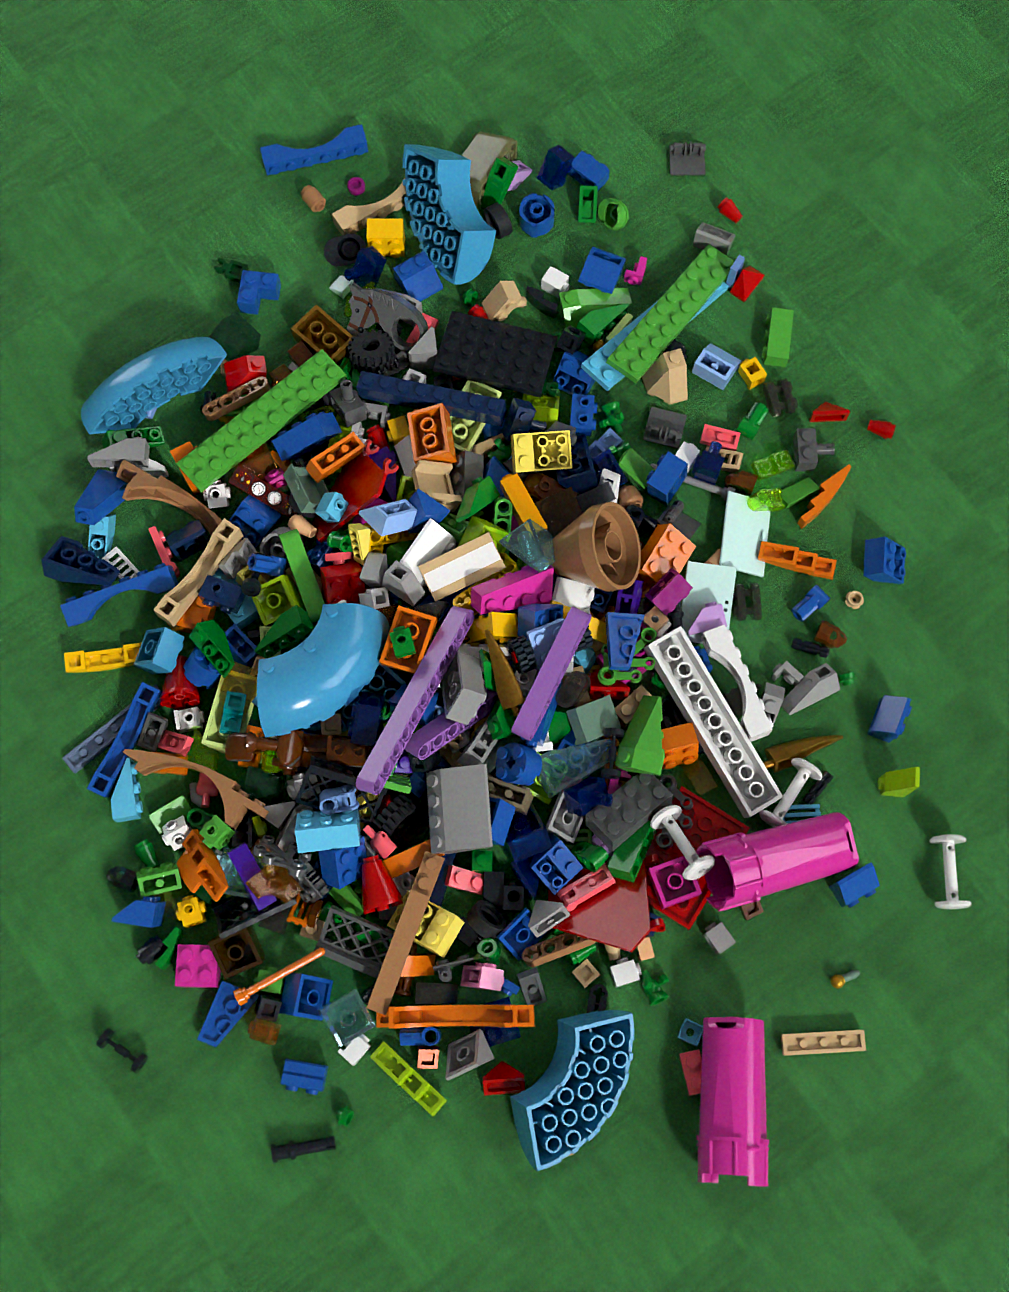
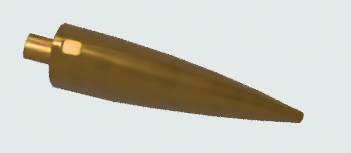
[485,630,525,717]
[763,735,843,773]

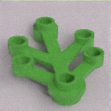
[598,627,657,685]

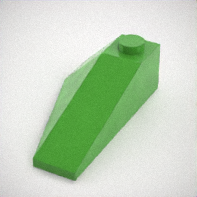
[558,288,632,328]
[615,695,665,775]

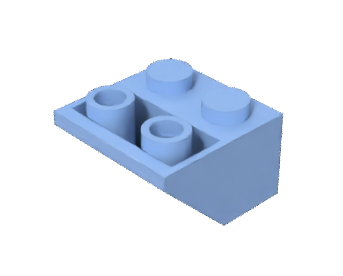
[692,343,742,390]
[359,499,417,537]

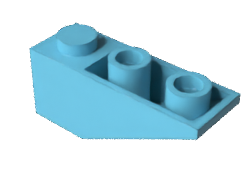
[88,514,116,560]
[111,757,143,822]

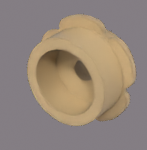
[845,591,864,609]

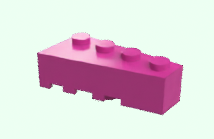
[471,559,554,615]

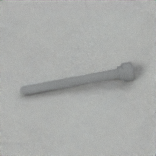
[650,464,736,501]

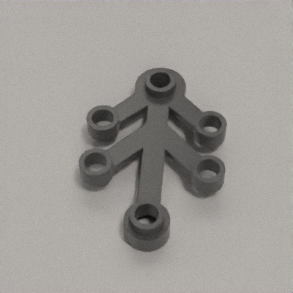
[656,775,693,850]
[253,835,312,877]

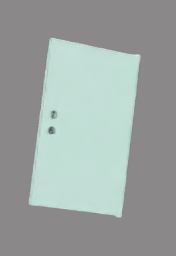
[719,491,771,577]
[681,561,737,644]

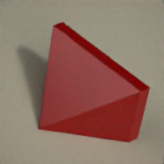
[730,266,765,302]
[809,401,850,422]
[483,1061,525,1096]

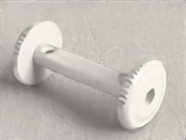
[759,758,822,827]
[650,805,715,880]
[930,834,971,909]

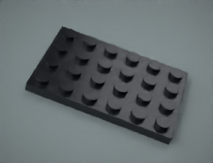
[433,311,557,398]

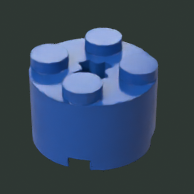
[519,193,555,238]
[183,646,221,689]
[496,743,542,786]

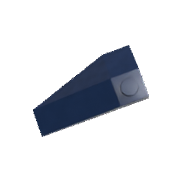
[556,434,599,494]
[41,536,120,586]

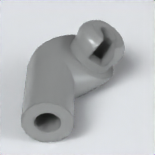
[189,783,211,808]

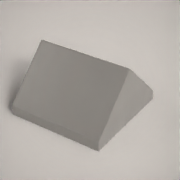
[693,222,736,256]
[408,326,437,371]
[545,791,588,844]
[445,1029,494,1080]

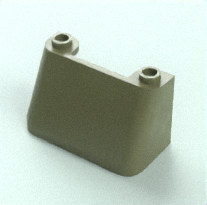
[462,131,517,209]

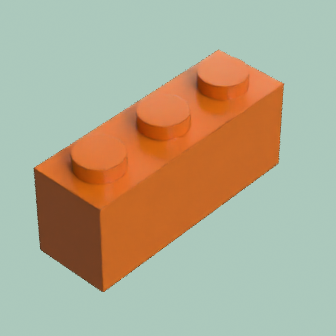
[305,431,365,483]

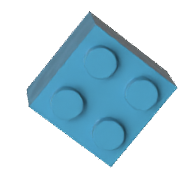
[133,627,184,675]

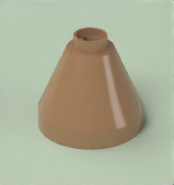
[542,502,641,592]

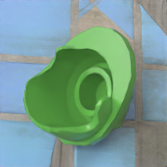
[598,198,629,230]

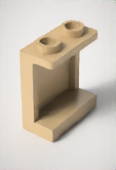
[411,460,462,512]

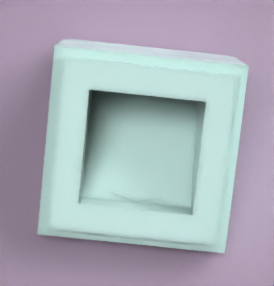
[329,275,354,299]

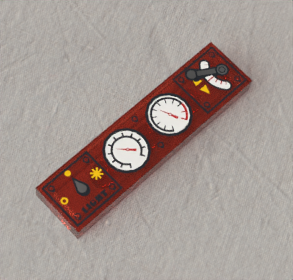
[228,466,298,518]

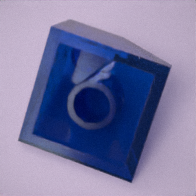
[510,852,540,901]

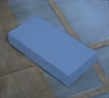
[726,255,745,289]

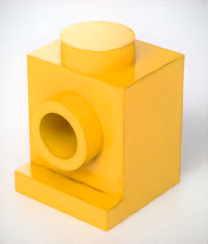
[738,357,767,390]

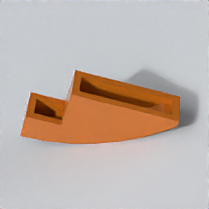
[383,839,445,879]

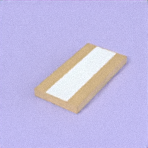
[418,532,506,602]

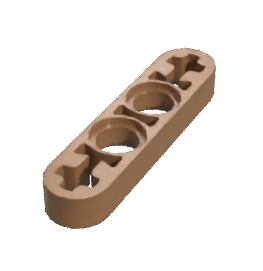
[202,377,271,421]
[522,932,596,967]

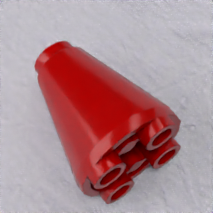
[160,656,200,711]
[362,855,403,914]

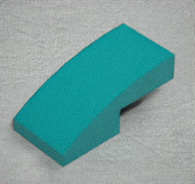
[219,691,247,734]

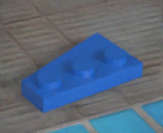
[605,612,644,671]
[197,981,259,1047]

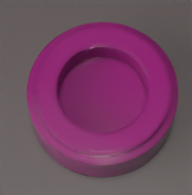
[347,177,365,196]

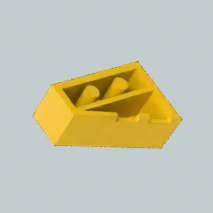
[466,612,518,647]

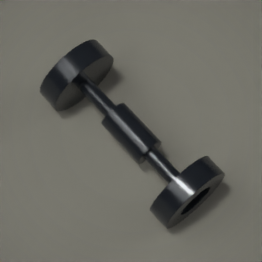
[241,553,267,597]
[601,728,624,779]
[96,1028,149,1074]

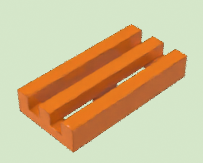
[287,891,314,928]

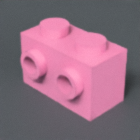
[460,963,504,991]

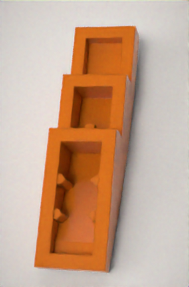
[797,464,851,529]
[758,541,837,580]
[182,829,229,902]

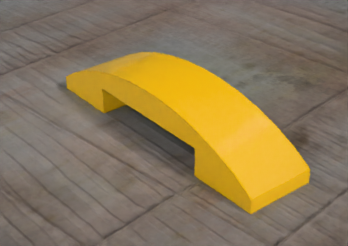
[64,642,142,673]

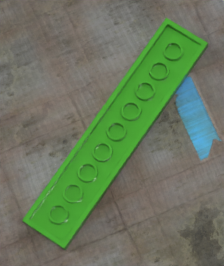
[606,244,735,383]
[176,349,347,493]

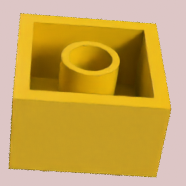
[366,219,405,258]

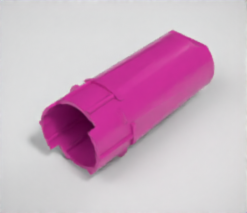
[696,812,859,912]
[696,1017,770,1187]

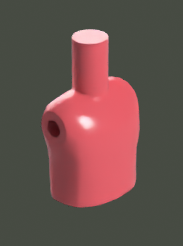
[196,772,219,808]
[363,825,397,860]

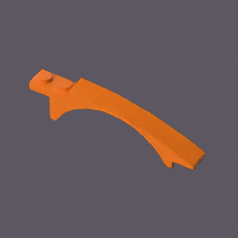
[376,1005,535,1029]

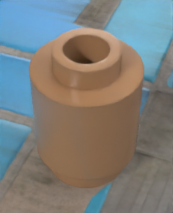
[301,185,326,212]

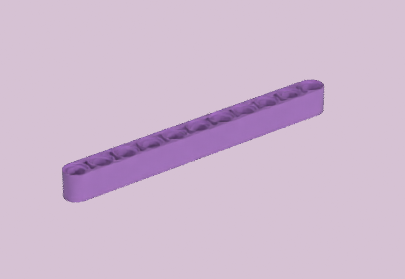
[356,606,474,795]

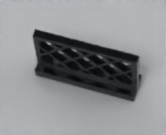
[295,755,388,825]
[211,870,297,939]

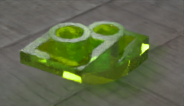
[751,450,795,481]

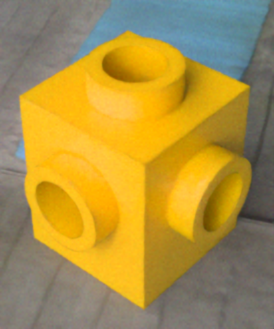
[176,895,207,928]

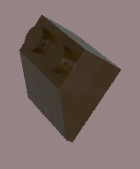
[535,487,582,538]
[208,925,265,979]

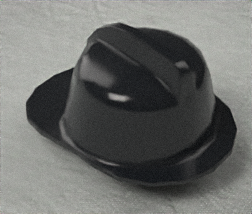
[324,234,366,267]

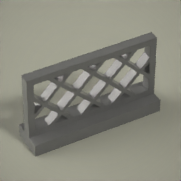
[314,905,394,978]

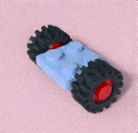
[507,618,593,674]

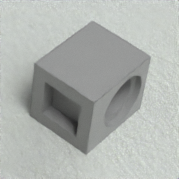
[703,922,736,955]

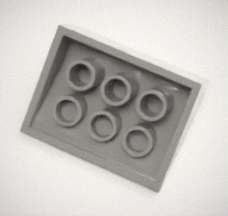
[426,764,493,854]

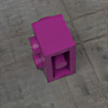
[645,568,693,615]

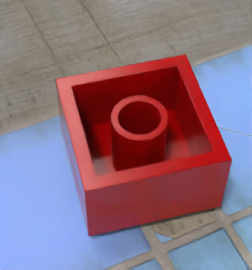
[320,561,365,604]

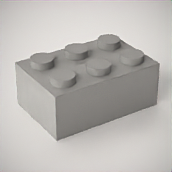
[441,651,486,725]

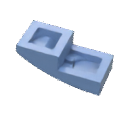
[589,428,624,466]

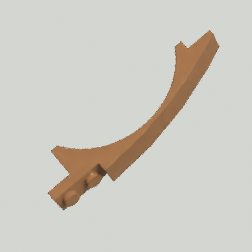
[116,460,242,542]
[123,749,269,830]
[366,851,445,1015]

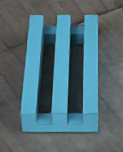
[783,804,821,823]

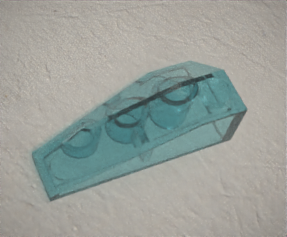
[537,739,618,799]

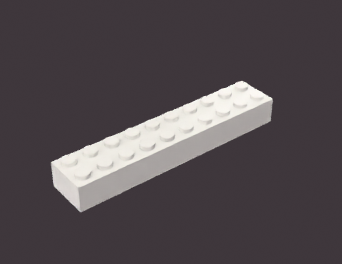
[643,626,783,818]

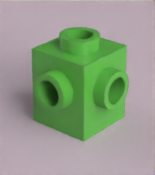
[199,815,236,851]

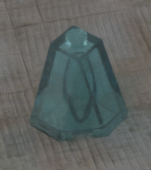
[499,519,555,573]

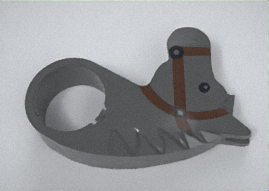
[347,283,428,351]

